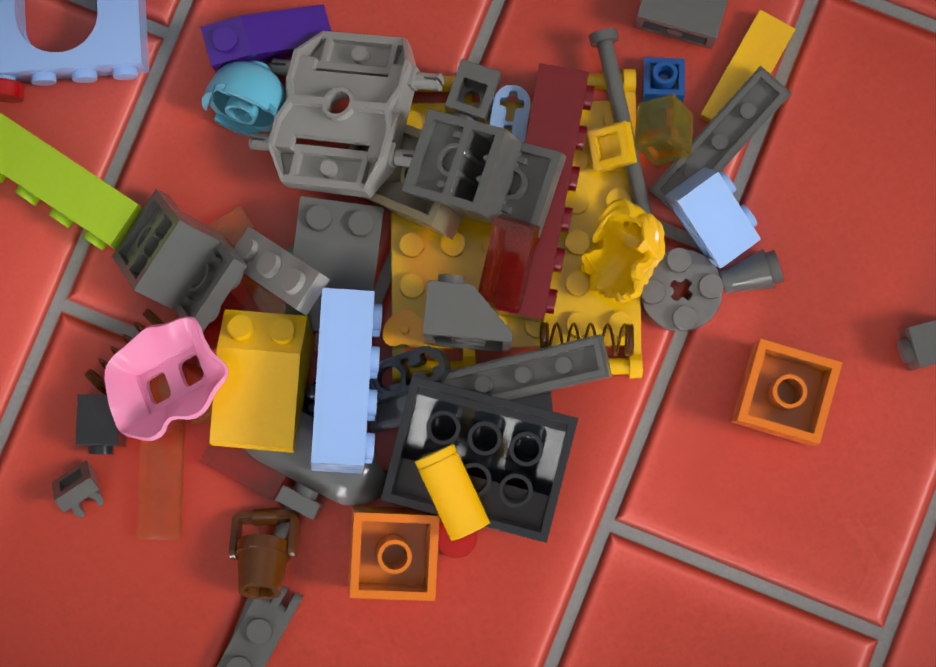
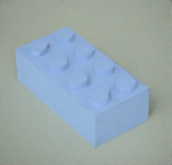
[311,288,382,474]

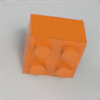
[730,338,843,446]
[348,506,440,601]

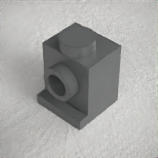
[445,59,501,124]

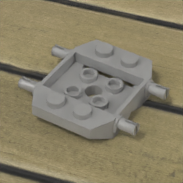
[249,31,444,198]

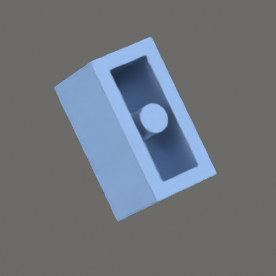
[665,167,761,268]

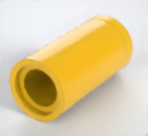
[415,444,490,541]

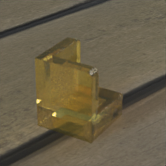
[634,94,693,166]

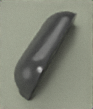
[244,411,388,506]

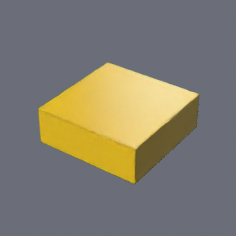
[587,121,637,172]

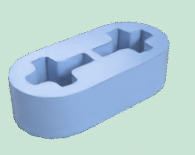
[489,85,530,143]

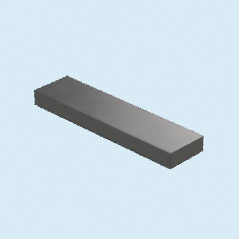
[649,66,791,214]

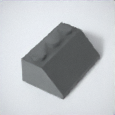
[423,274,513,353]

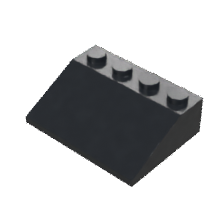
[381,376,578,543]

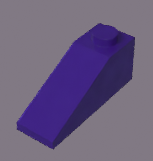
[201,4,332,73]

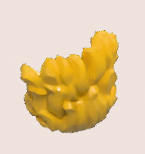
[581,199,665,303]

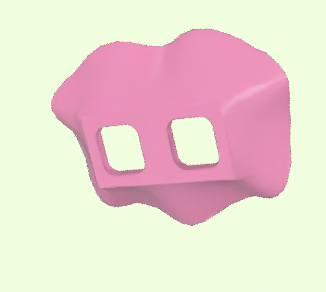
[104,316,229,441]

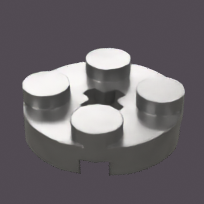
[640,248,724,332]

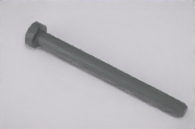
[589,28,652,214]

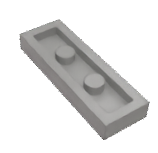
[234,226,330,316]

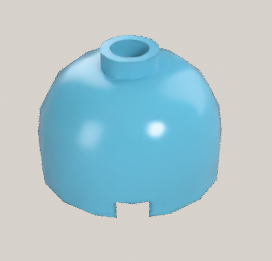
[201,60,286,137]

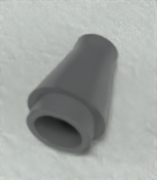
[720,249,784,294]

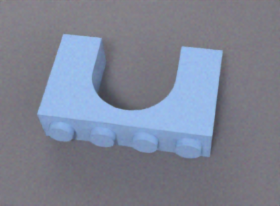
[0,0,149,86]

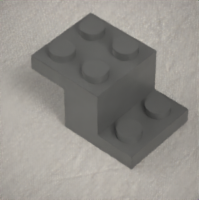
[401,109,566,238]
[112,189,247,332]

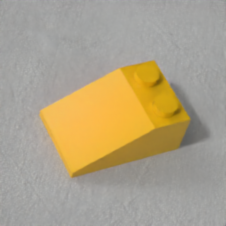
[209,309,315,453]

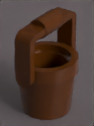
[229,508,300,600]

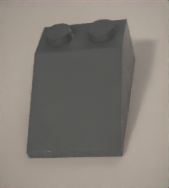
[285,196,384,333]

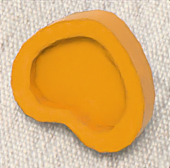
[383,309,426,349]

